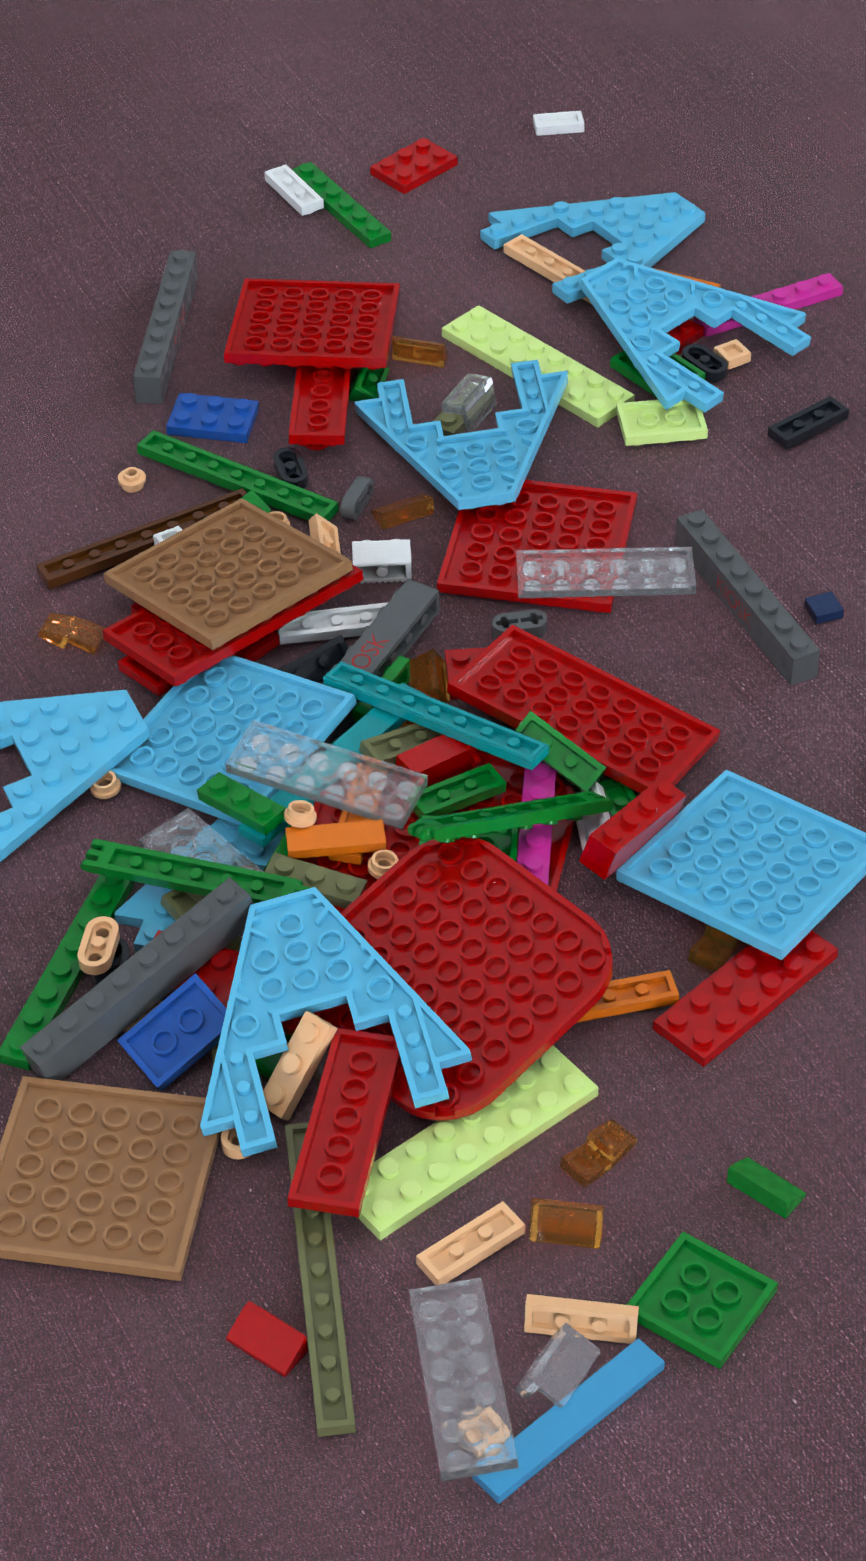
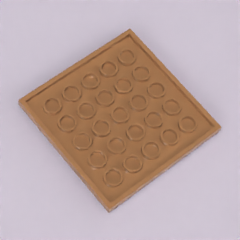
[103,498,353,650]
[0,1076,221,1281]

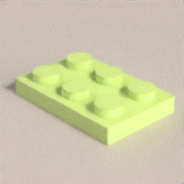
[616,400,708,446]

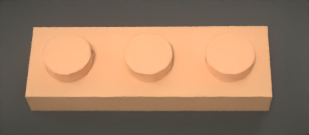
[263,1011,338,1121]
[416,1201,525,1288]
[524,1294,639,1344]

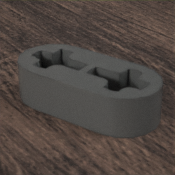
[340,475,374,520]
[492,609,547,639]

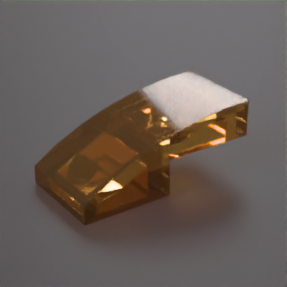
[37,613,105,655]
[687,924,741,972]
[560,1119,638,1187]

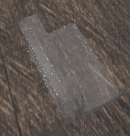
[441,374,497,432]
[515,1323,600,1408]

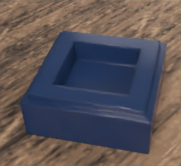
[804,591,844,624]

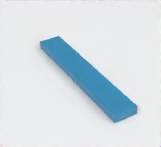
[472,1338,665,1504]

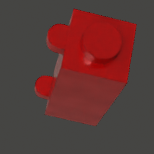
[395,734,481,793]

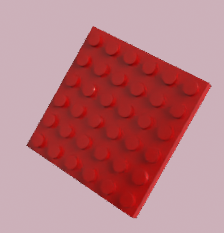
[224,278,400,370]
[437,480,637,613]

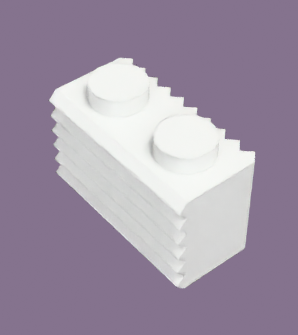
[352,539,412,584]

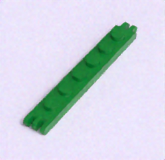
[407,791,615,843]
[80,839,310,904]

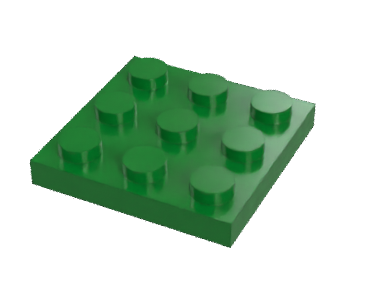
[627,1231,778,1369]

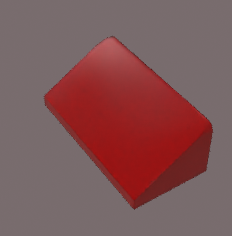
[226,1301,308,1377]

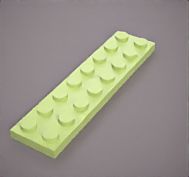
[442,305,635,428]
[358,1045,599,1241]

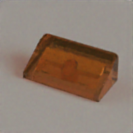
[392,336,448,368]
[371,494,434,529]
[410,648,450,703]
[529,1198,604,1249]

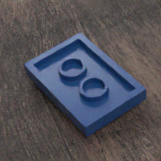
[166,393,259,443]
[117,973,227,1092]

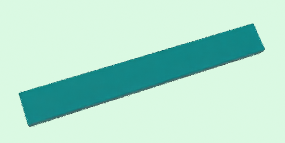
[323,661,549,771]
[238,682,426,848]

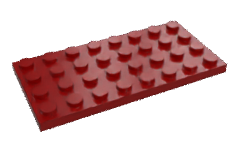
[102,564,364,687]
[446,624,721,793]

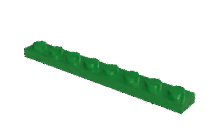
[137,430,339,521]
[0,875,136,1071]

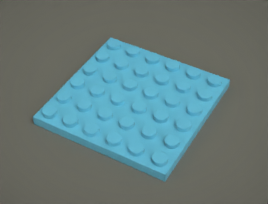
[110,655,357,825]
[616,770,866,960]

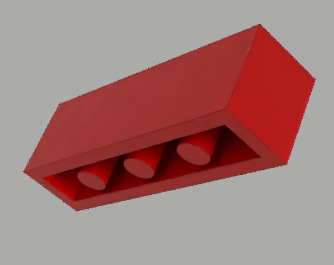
[579,777,686,880]

